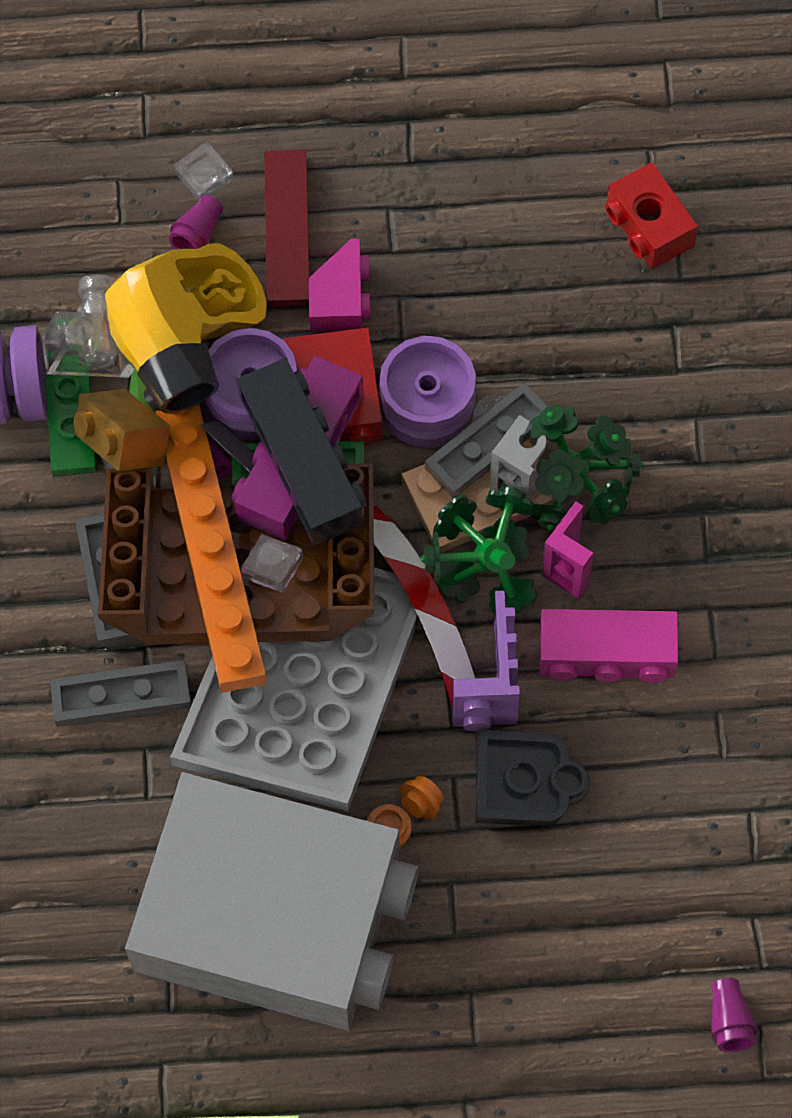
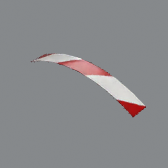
[374,506,475,706]

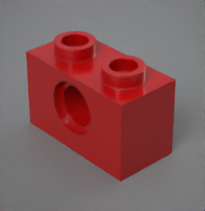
[605,162,698,270]

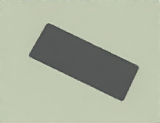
[200,420,254,473]

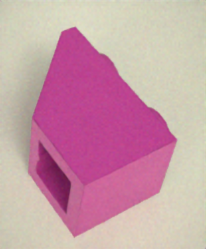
[309,239,370,332]

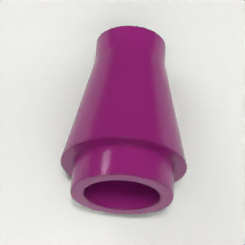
[169,195,223,250]
[711,978,758,1053]

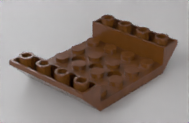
[98,463,374,645]

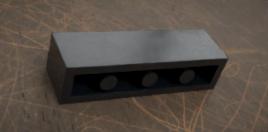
[237,358,367,546]

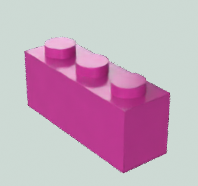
[539,609,678,683]

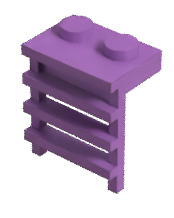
[453,591,520,732]

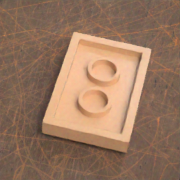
[402,439,554,553]

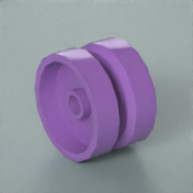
[0,325,48,424]
[206,328,297,441]
[379,336,476,449]

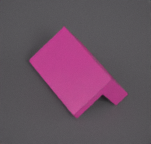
[542,502,593,600]

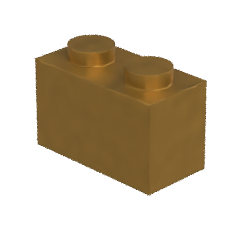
[74,389,170,472]

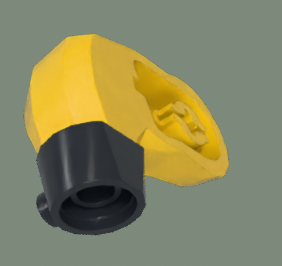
[105,243,267,414]

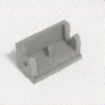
[490,415,546,501]

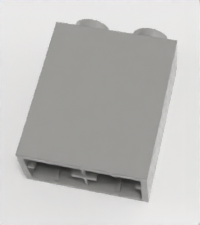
[125,772,419,1031]

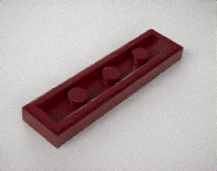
[264,150,309,307]

